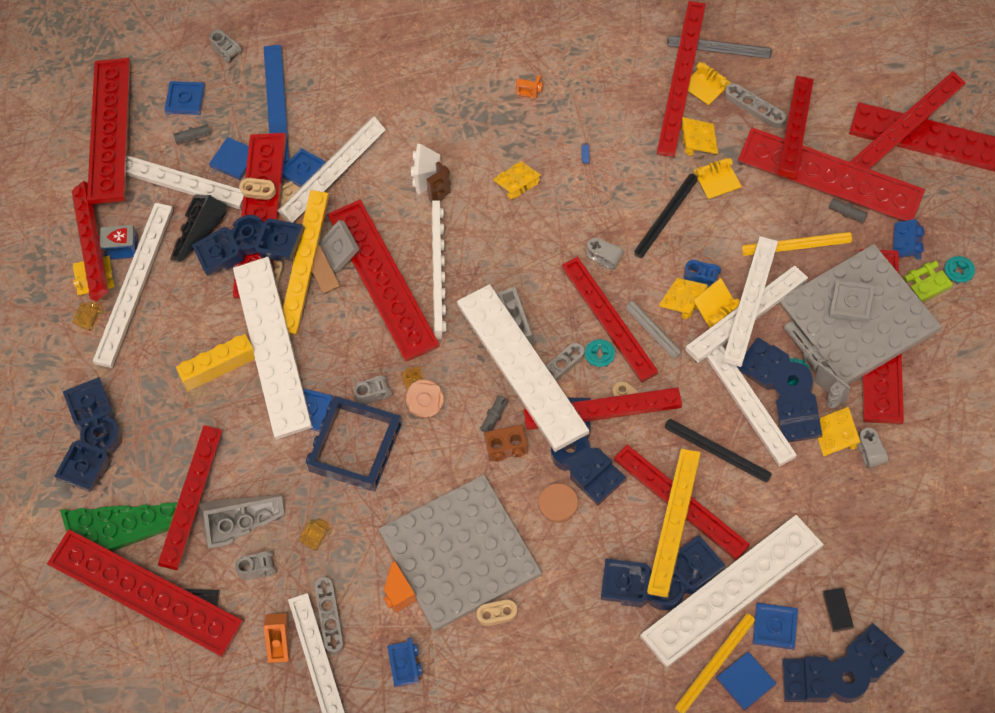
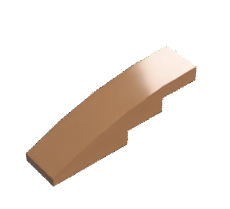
[312,243,340,294]

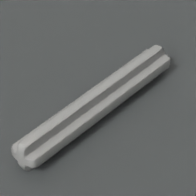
[626,301,681,359]

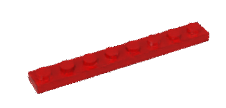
[850,71,966,169]
[778,75,814,178]
[72,181,109,302]
[562,256,658,383]
[523,387,682,430]
[158,425,222,571]
[614,444,750,561]

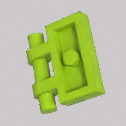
[903,260,953,303]

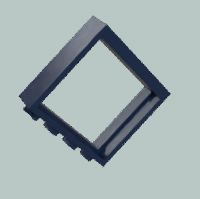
[306,396,402,492]

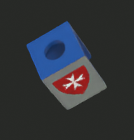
[100,225,138,260]

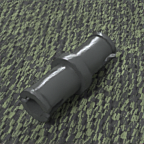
[173,124,211,144]
[829,198,868,223]
[480,395,508,432]

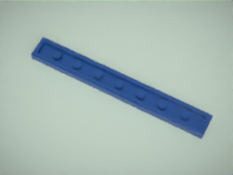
[264,44,290,164]

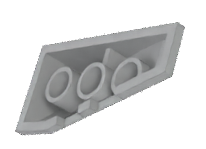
[199,495,284,549]

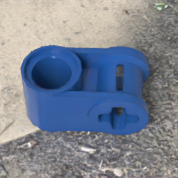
[683,260,721,288]

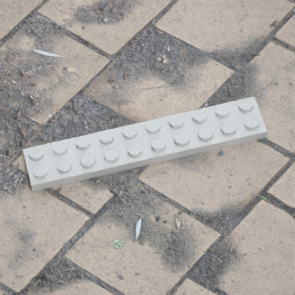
[233,257,313,440]
[457,284,589,452]
[640,515,824,668]

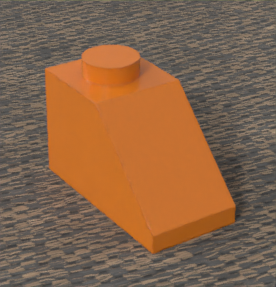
[383,561,417,613]
[264,613,289,663]

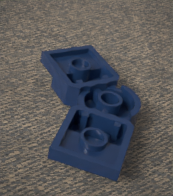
[192,215,305,276]
[737,337,823,443]
[54,377,122,492]
[551,397,626,506]
[601,535,726,610]
[782,623,905,703]

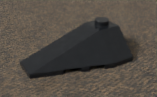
[170,195,227,262]

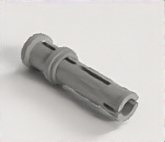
[784,321,829,373]

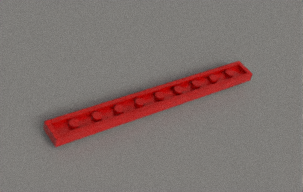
[657,1,706,157]

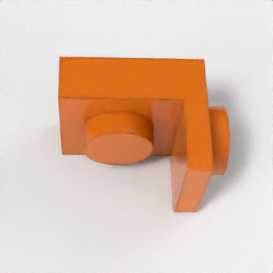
[516,75,544,99]

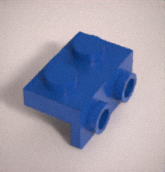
[893,219,925,260]
[387,638,422,688]

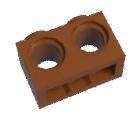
[484,425,528,462]

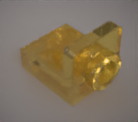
[72,301,104,331]
[401,366,423,391]
[298,518,332,551]

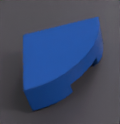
[581,143,589,163]

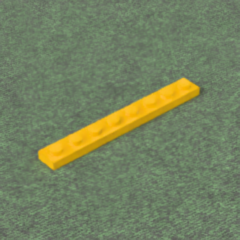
[283,190,329,336]
[647,449,701,598]

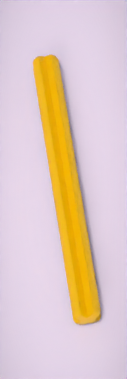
[741,232,852,256]
[675,613,755,713]

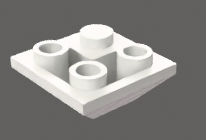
[411,144,441,194]

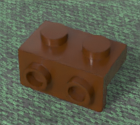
[426,161,451,202]

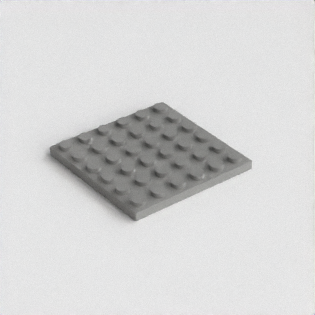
[779,244,942,384]
[378,475,542,632]

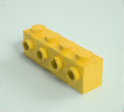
[176,334,255,392]

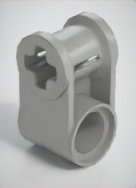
[209,29,242,62]
[586,238,623,269]
[353,375,392,405]
[857,428,888,468]
[235,551,276,580]

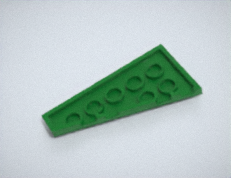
[60,502,178,552]

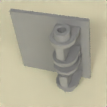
[814,363,851,408]

